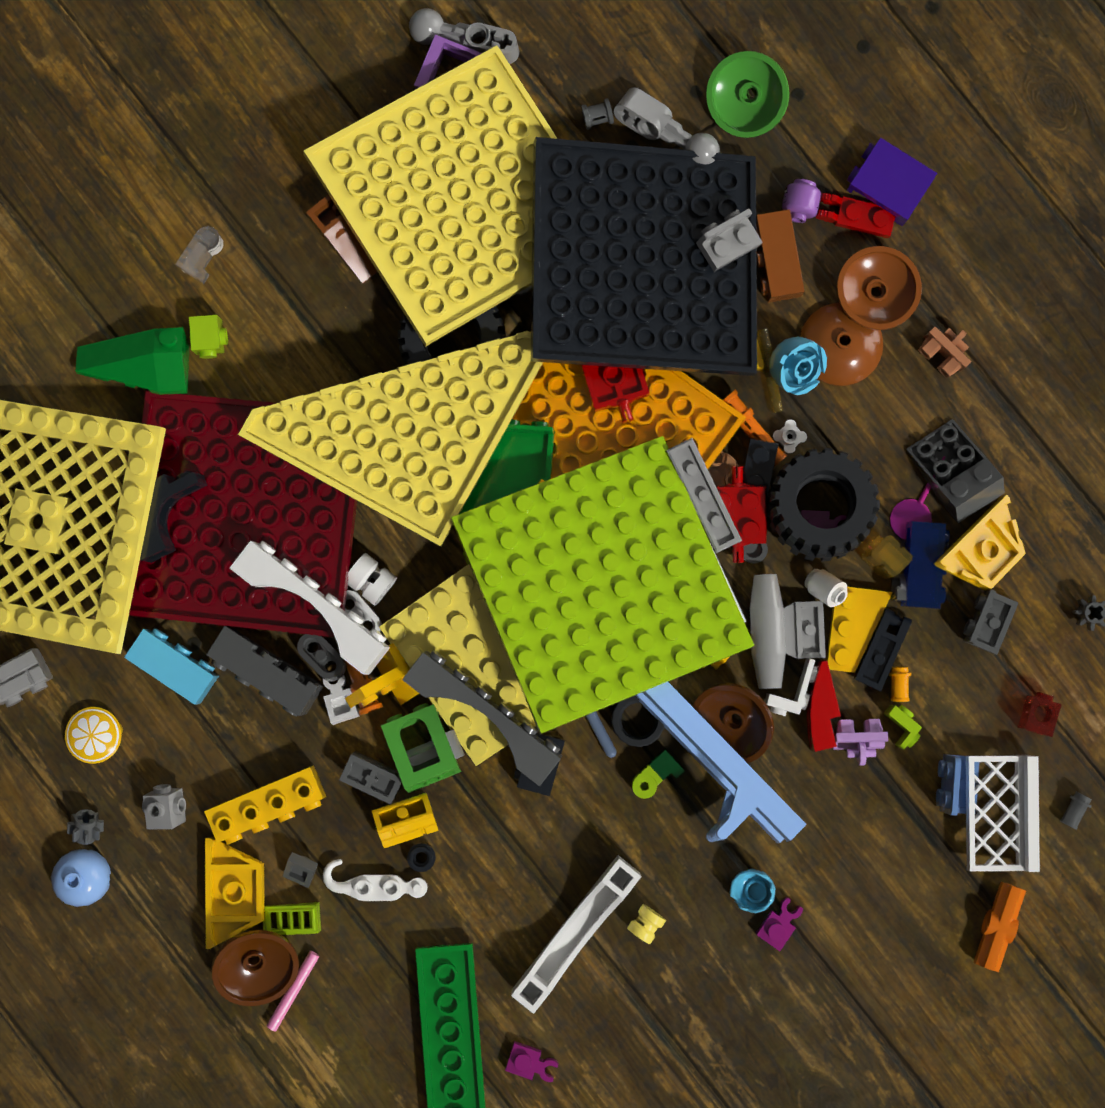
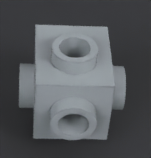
[142,784,186,829]

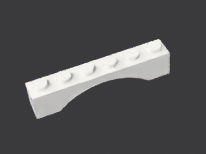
[230,541,390,675]
[511,855,642,1014]

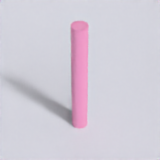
[266,951,320,1031]

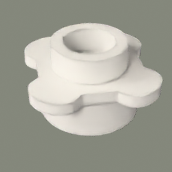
[773,420,807,453]

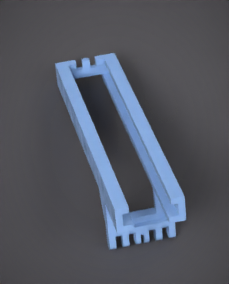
[635,682,806,843]

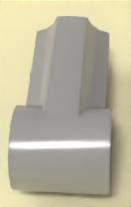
[406,729,465,772]

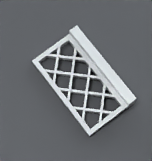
[966,755,1040,872]

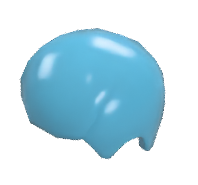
[730,869,775,913]

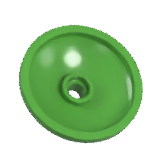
[706,51,789,138]

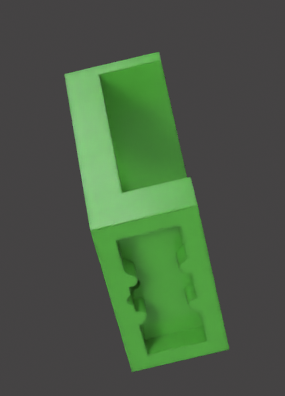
[381,704,461,793]

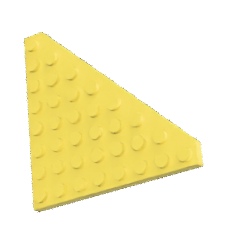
[238,331,543,546]

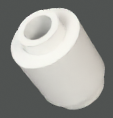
[805,569,847,607]

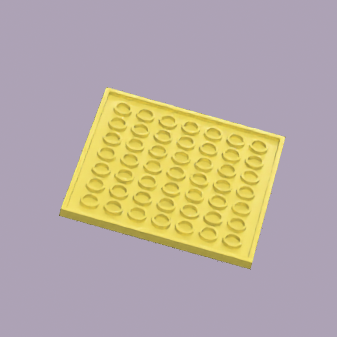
[304,45,557,346]

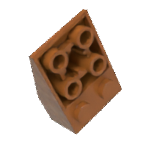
[306,194,378,284]

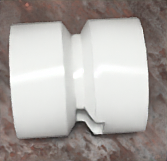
[348,553,397,606]

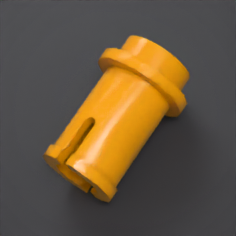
[888,666,911,702]

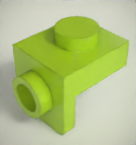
[883,705,922,749]

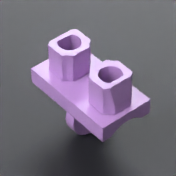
[833,719,888,766]

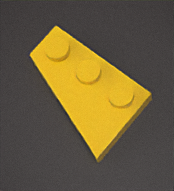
[826,587,893,673]

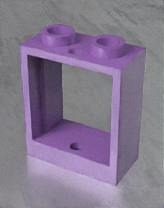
[414,35,482,90]

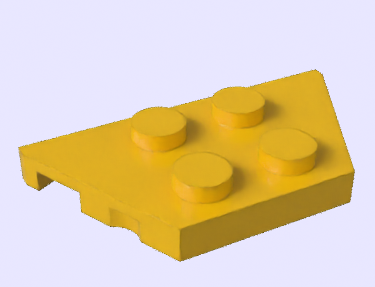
[934,495,1026,591]
[205,837,265,949]

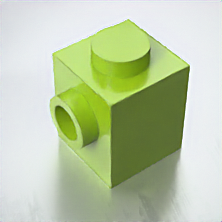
[189,315,228,359]

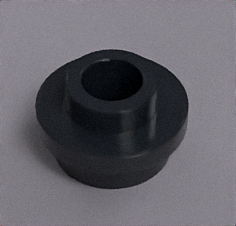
[407,843,436,872]

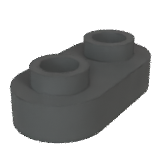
[297,634,346,681]

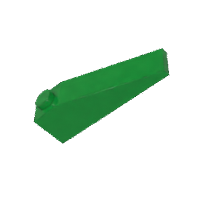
[75,327,190,395]

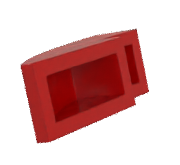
[807,660,841,752]

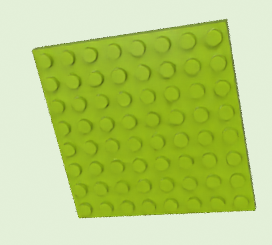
[451,436,754,734]

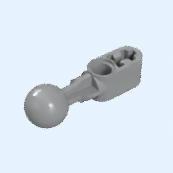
[409,8,519,64]
[614,88,720,164]

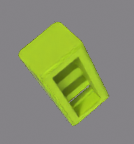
[263,902,321,935]

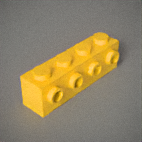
[204,765,327,845]

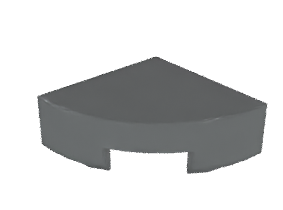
[891,573,907,601]

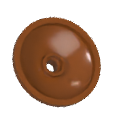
[837,246,922,330]
[800,303,883,386]

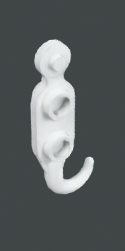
[323,859,428,901]

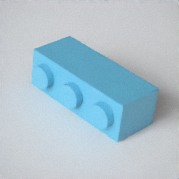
[124,628,219,705]

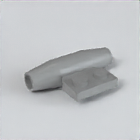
[750,574,826,689]

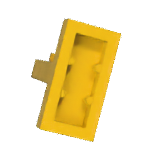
[345,643,420,708]

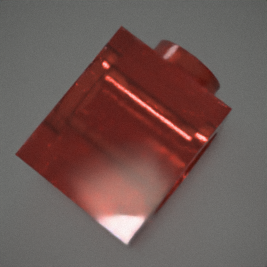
[1018,692,1062,737]

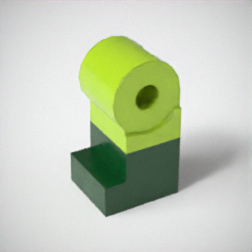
[632,748,685,799]

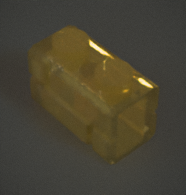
[861,535,913,579]

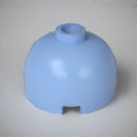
[51,849,111,907]

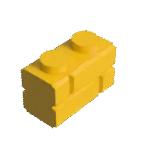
[372,793,439,848]

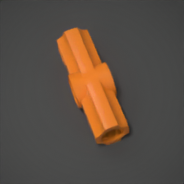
[973,881,1026,972]

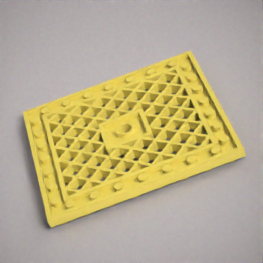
[0,400,166,654]

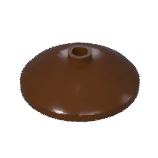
[693,683,774,764]
[211,930,299,1006]

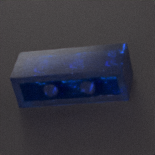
[901,521,950,609]

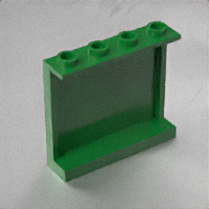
[459,419,555,514]

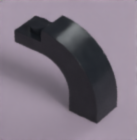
[140,471,208,563]

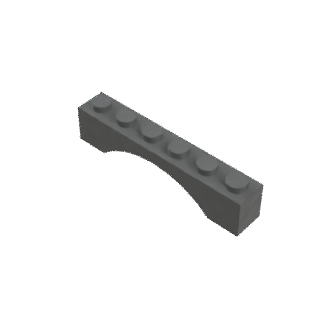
[402,650,563,786]

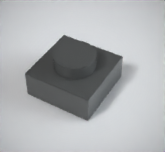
[283,852,318,888]

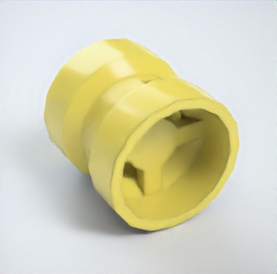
[627,904,666,944]

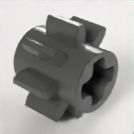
[1072,595,1105,631]
[67,809,104,845]

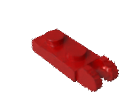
[815,193,895,238]

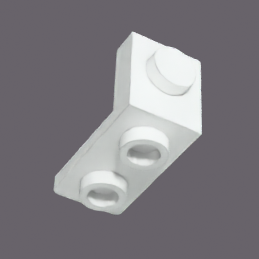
[764,658,818,716]

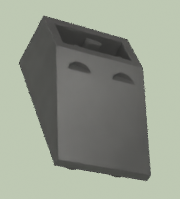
[906,419,1005,523]

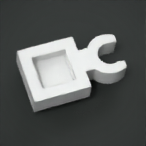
[323,675,360,725]

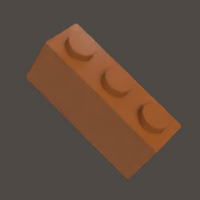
[756,209,805,303]

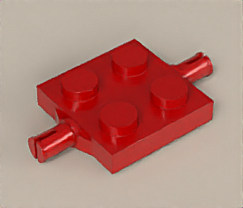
[582,365,650,423]
[709,466,767,563]

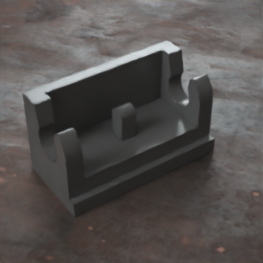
[339,751,402,804]

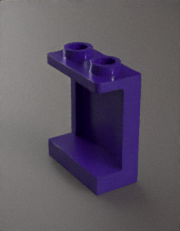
[847,137,937,226]

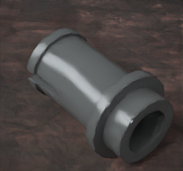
[1060,791,1092,830]

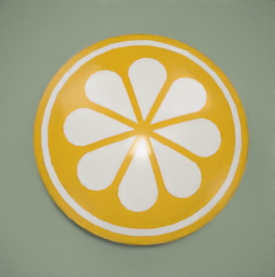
[65,707,123,764]

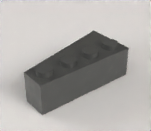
[206,626,324,717]

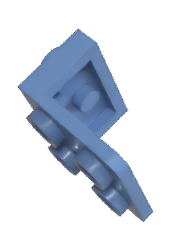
[936,754,979,816]

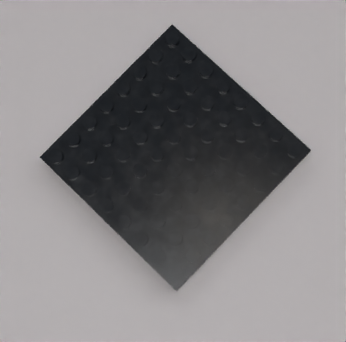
[531,137,757,376]

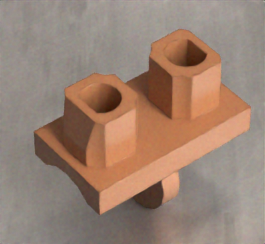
[918,327,972,378]

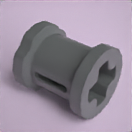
[581,98,614,130]

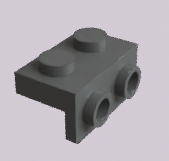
[963,589,1018,655]

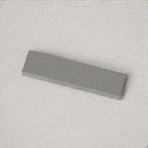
[666,438,742,553]

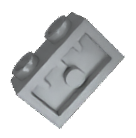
[696,209,763,272]

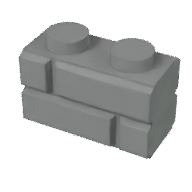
[0,648,53,707]

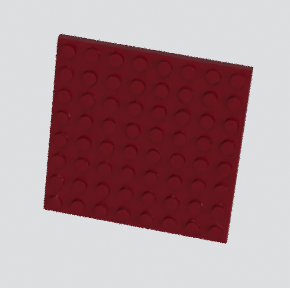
[129,391,357,637]

